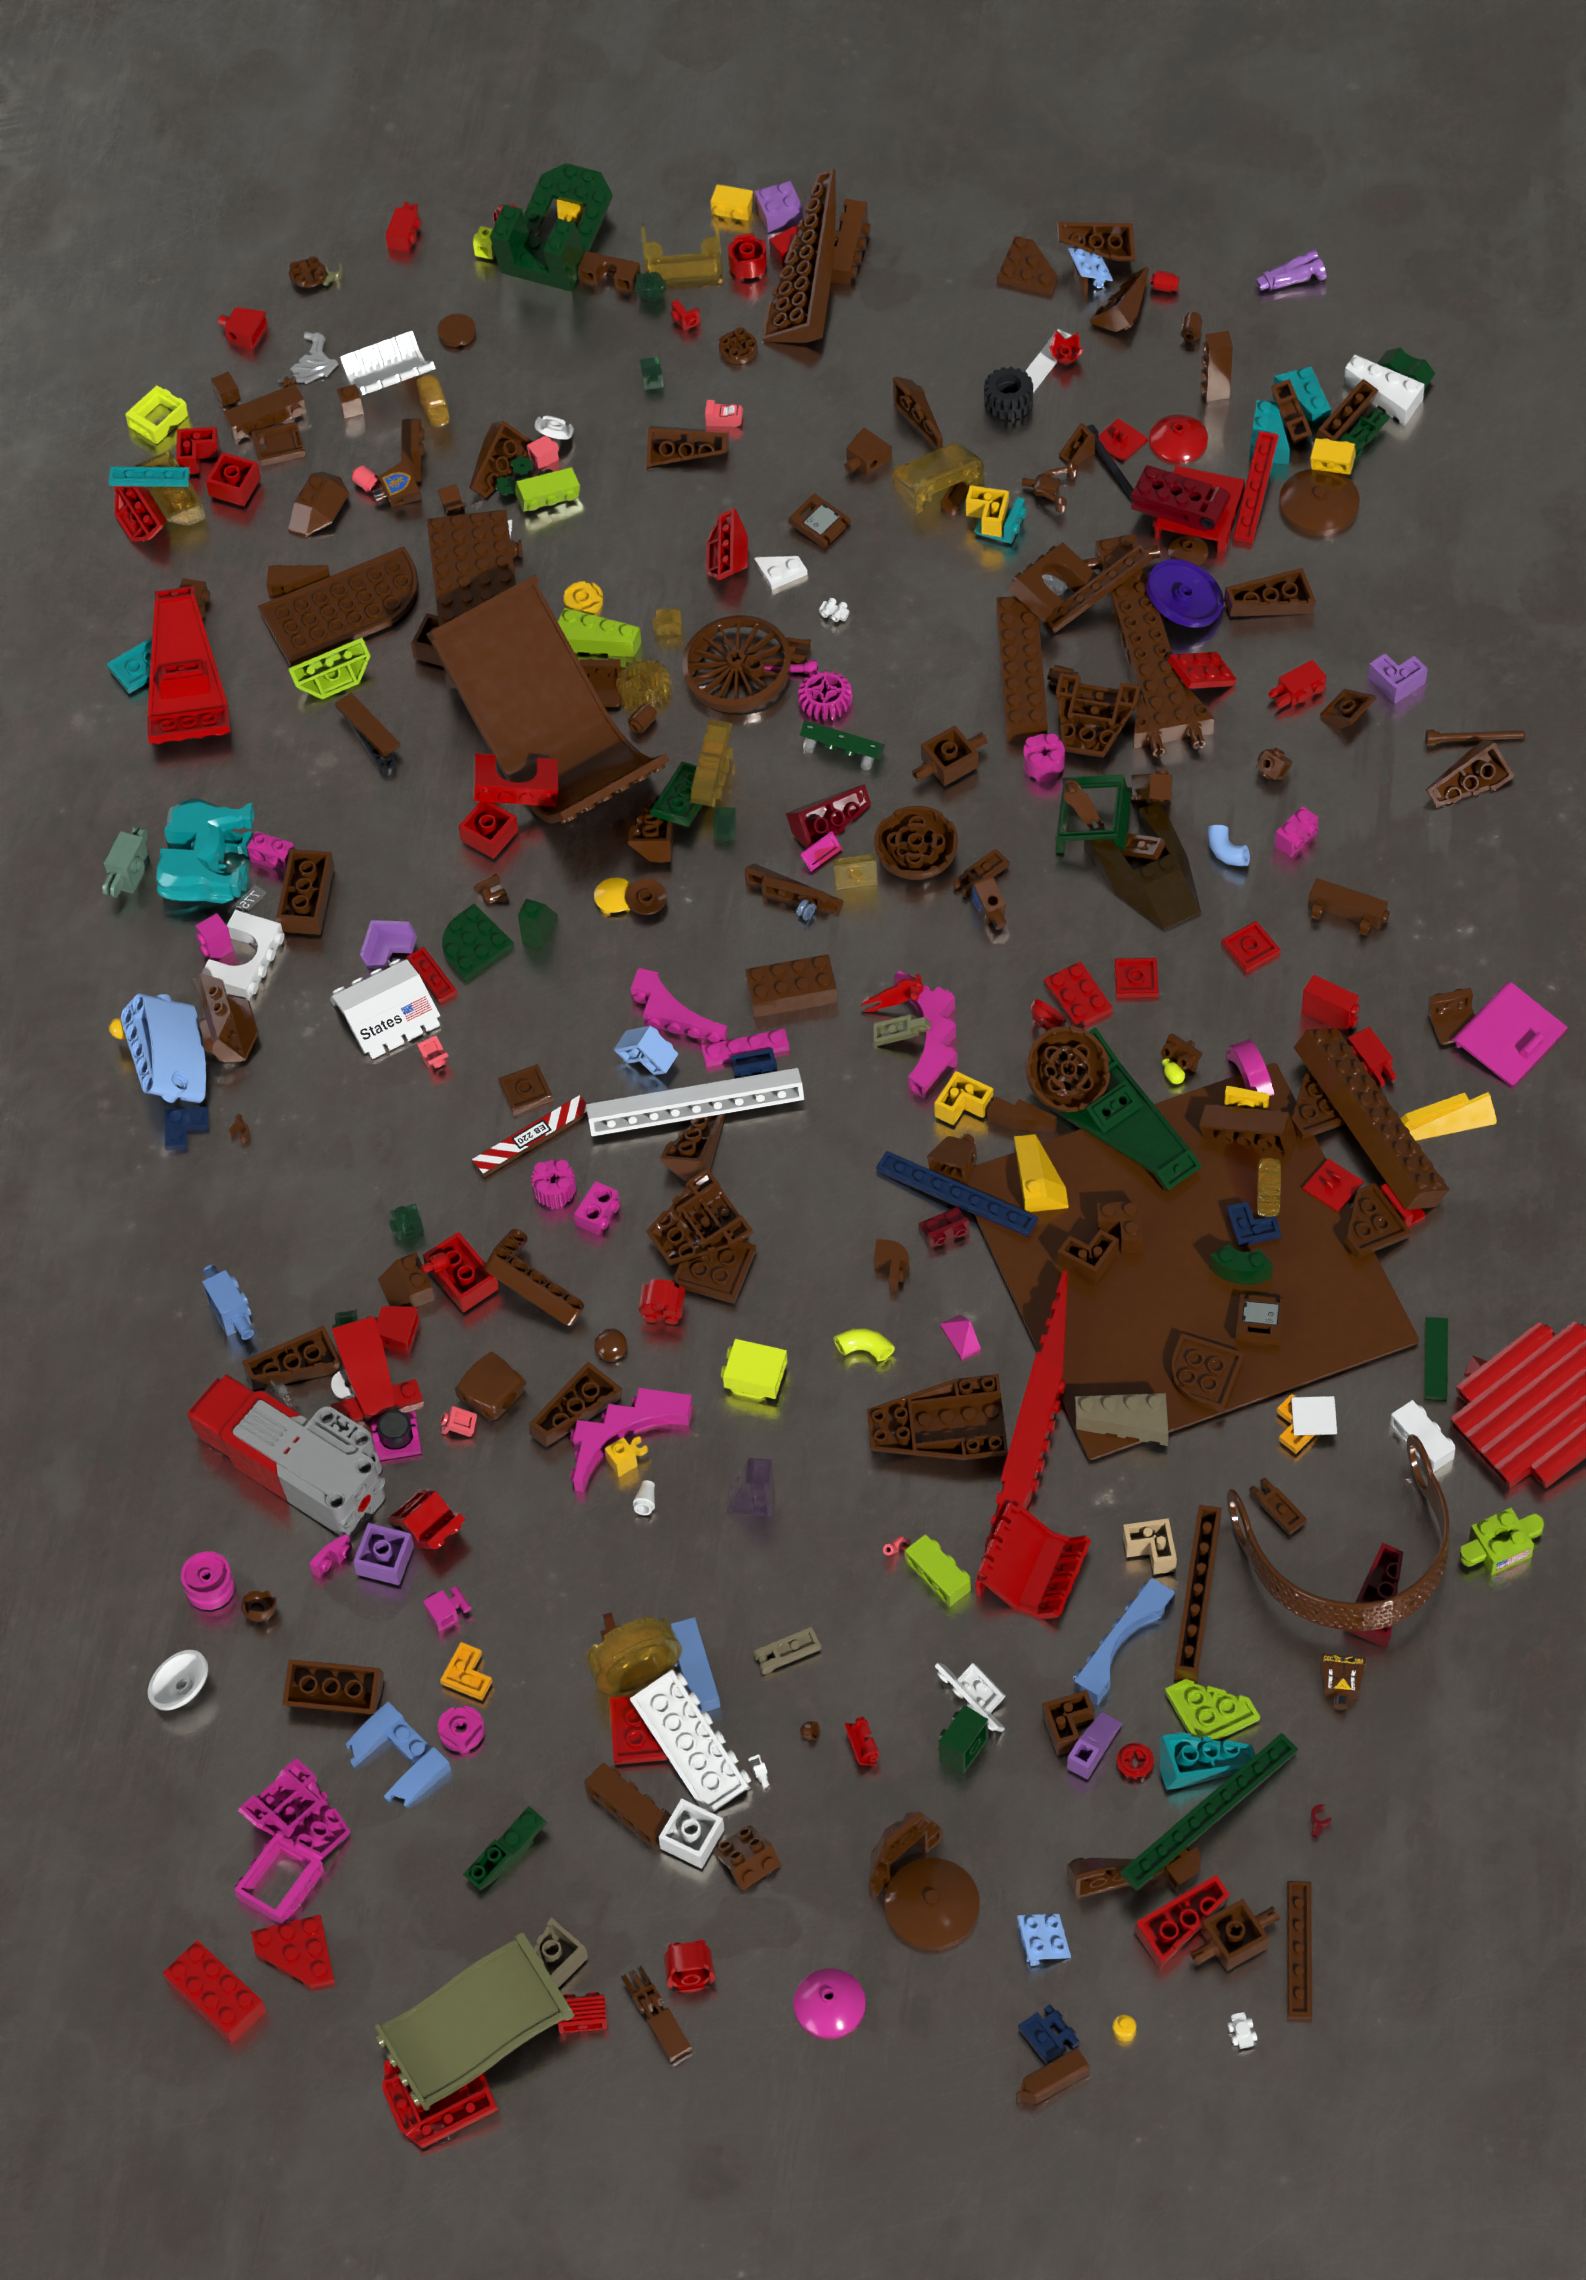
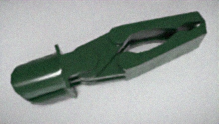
[1339,407,1390,461]

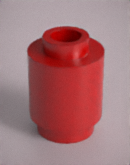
[1150,270,1180,293]

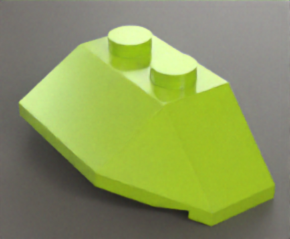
[288,638,370,699]

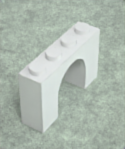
[201,910,284,1000]

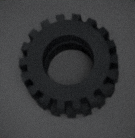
[984,367,1033,420]

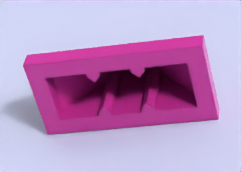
[940,1314,981,1360]

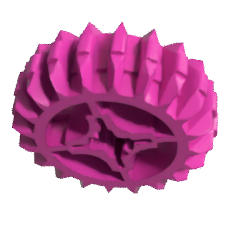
[797,669,853,721]

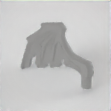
[278,331,339,384]

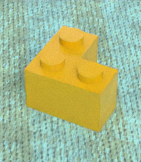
[966,485,1009,537]
[934,1071,994,1125]

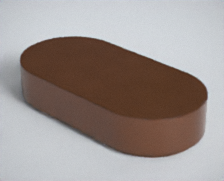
[941,481,969,515]

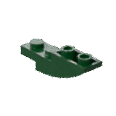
[463,1806,548,1891]

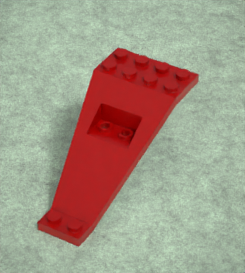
[147,586,230,744]

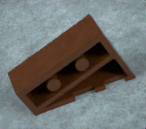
[1131,770,1173,802]

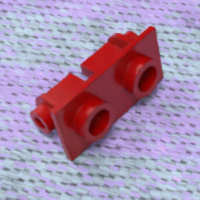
[844,1716,880,1766]

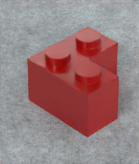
[176,427,220,474]

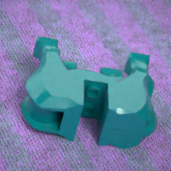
[156,799,255,904]

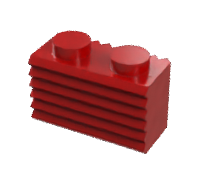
[558,1992,608,2034]

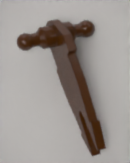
[1064,779,1105,831]

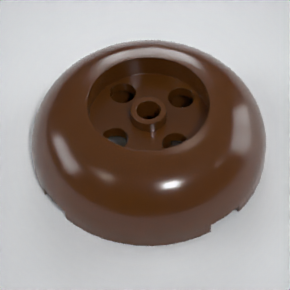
[874,806,958,880]
[1025,1026,1110,1112]

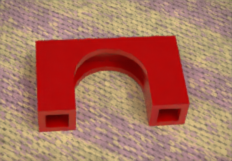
[473,753,558,807]

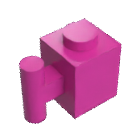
[423,1586,471,1631]

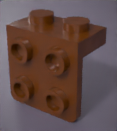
[580,659,622,707]
[1427,988,1475,1045]
[713,1825,781,1891]

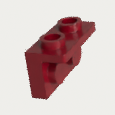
[918,1207,969,1248]

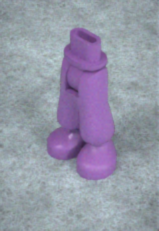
[1256,249,1327,291]

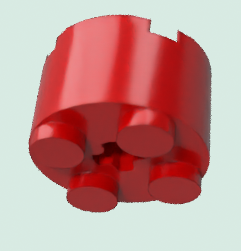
[728,234,767,279]
[638,1279,685,1325]
[664,1939,715,1992]

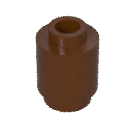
[1181,312,1203,341]
[1047,665,1079,686]
[628,703,657,733]

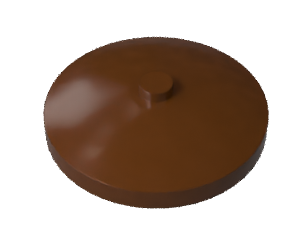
[1279,469,1360,535]
[884,1858,980,1951]

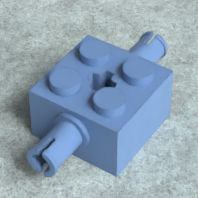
[202,1265,254,1340]

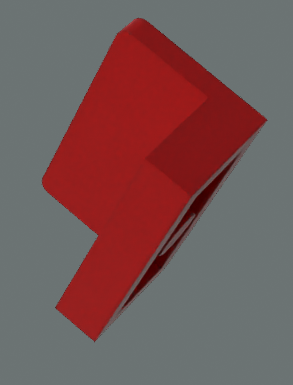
[1380,1183,1426,1227]

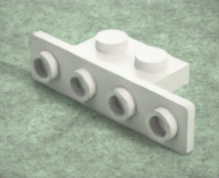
[935,1662,1006,1732]

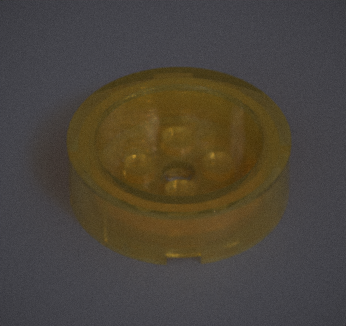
[586,1617,682,1694]

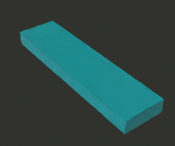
[109,466,190,487]

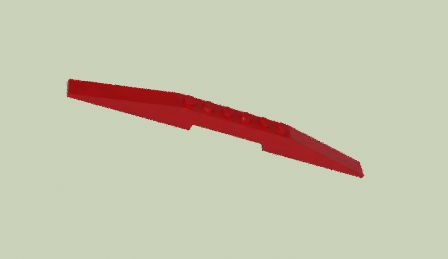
[975,1270,1069,1596]

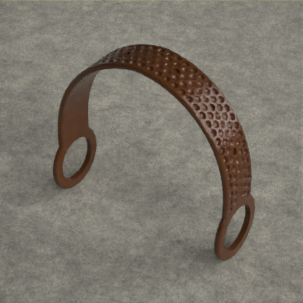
[1227,1434,1449,1631]

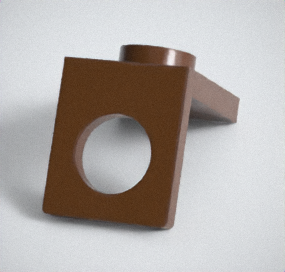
[438,484,466,515]

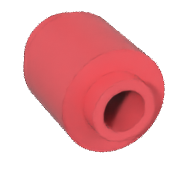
[352,465,381,493]

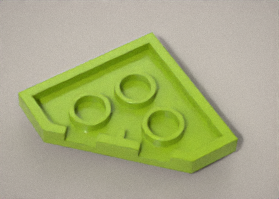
[1165,1679,1260,1741]

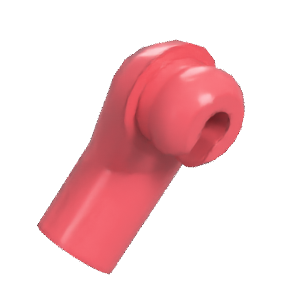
[883,1536,911,1555]

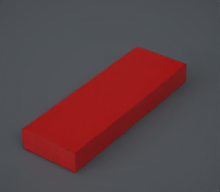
[406,947,457,1004]

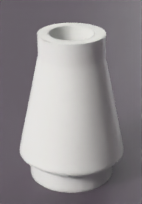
[633,1480,655,1515]

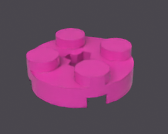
[438,1706,485,1753]

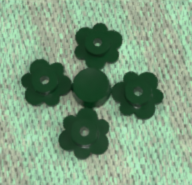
[495,456,553,496]

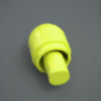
[1162,1058,1185,1084]

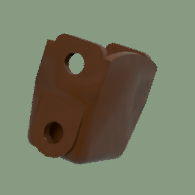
[455,1351,526,1420]

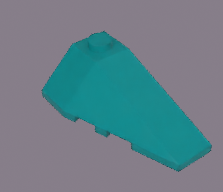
[1159,1732,1256,1790]

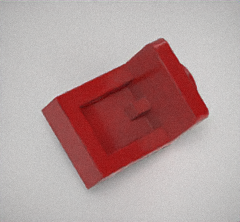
[670,300,700,330]

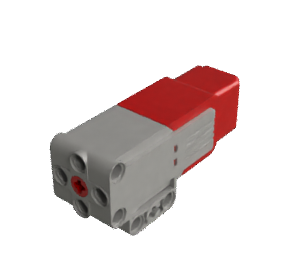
[187,1374,385,1539]

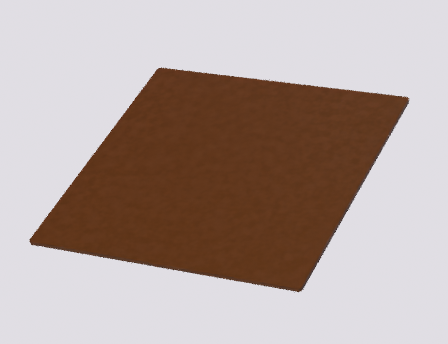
[958,1063,1419,1460]

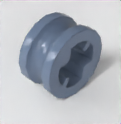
[796,899,816,921]

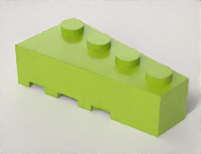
[558,608,641,657]

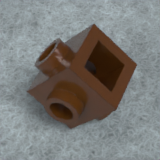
[1256,748,1293,780]

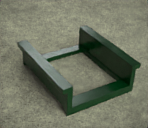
[1055,774,1132,853]

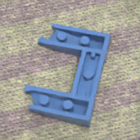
[346,1702,451,1807]

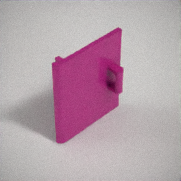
[1452,981,1568,1087]

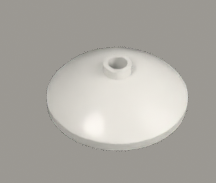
[148,1650,208,1710]

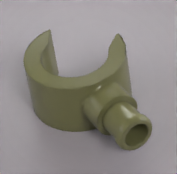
[322,263,344,286]

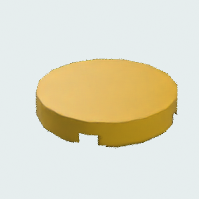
[563,581,603,615]

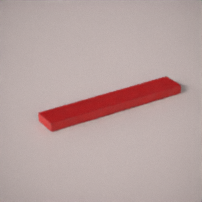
[1233,431,1279,545]

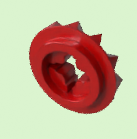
[1116,1743,1154,1779]

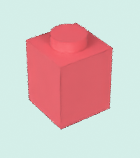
[527,435,559,470]

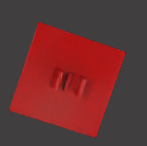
[1099,418,1148,463]
[1302,1158,1364,1212]

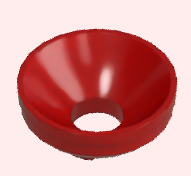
[1031,999,1067,1030]

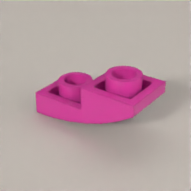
[309,1534,352,1578]

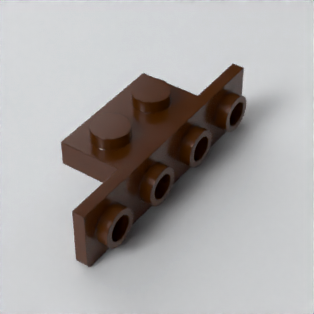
[401,418,424,482]

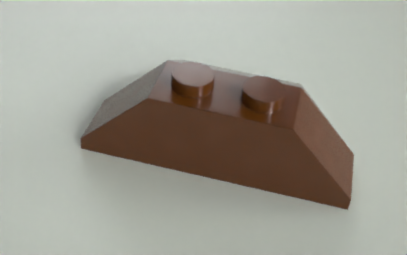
[288,472,349,537]

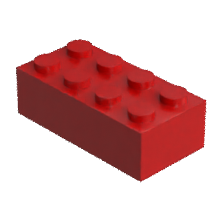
[162,1940,266,2045]

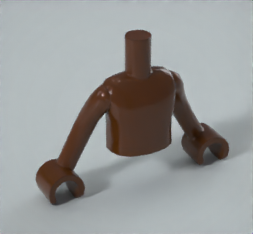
[1022,462,1078,513]

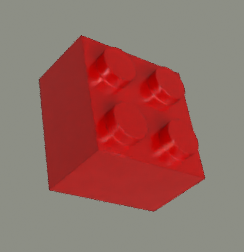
[205,452,261,506]
[458,802,519,859]

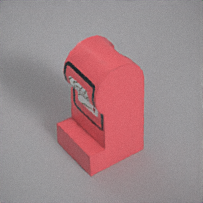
[705,400,743,427]

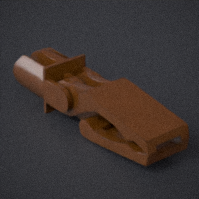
[621,1965,692,2063]

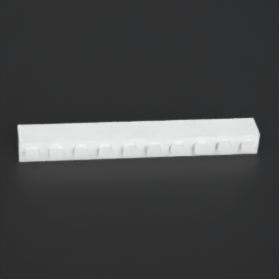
[586,1068,804,1136]

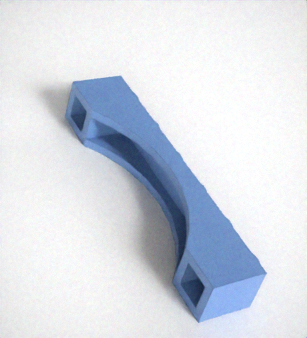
[1073,1578,1175,1705]

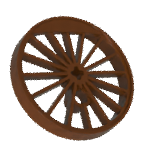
[682,615,791,713]

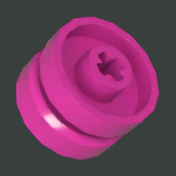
[180,1551,235,1610]

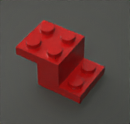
[387,1489,466,1549]

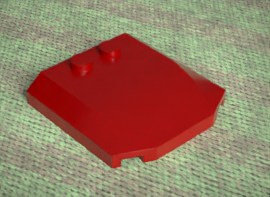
[382,2059,499,2149]

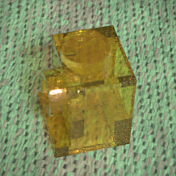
[653,609,682,637]

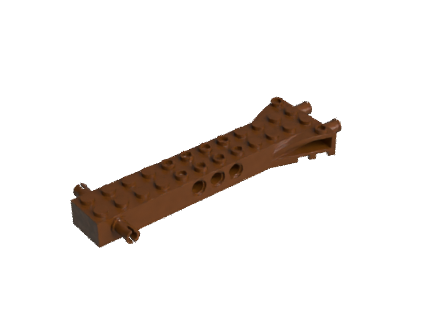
[1083,534,1215,757]

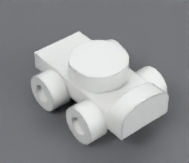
[819,598,850,622]
[1227,2012,1257,2049]

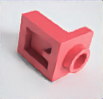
[440,1406,477,1437]

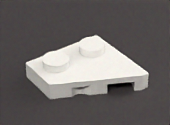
[754,556,807,590]

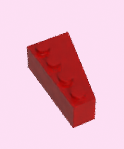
[1134,1874,1230,1970]

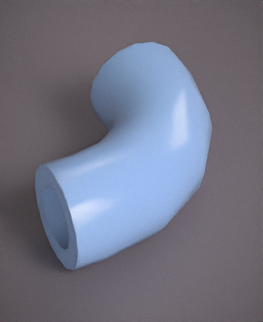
[1207,825,1250,866]

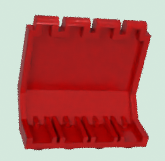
[977,1503,1091,1619]

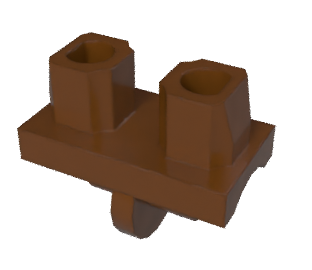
[1161,1033,1203,1072]

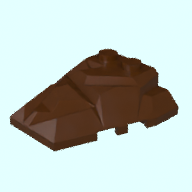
[1056,673,1141,758]
[646,1168,754,1265]
[869,1811,943,1898]

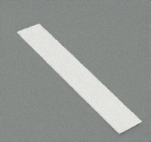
[1008,329,1071,394]

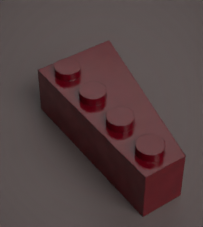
[1346,1542,1403,1649]

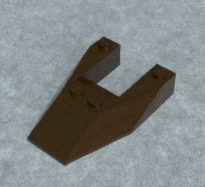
[1084,801,1201,930]

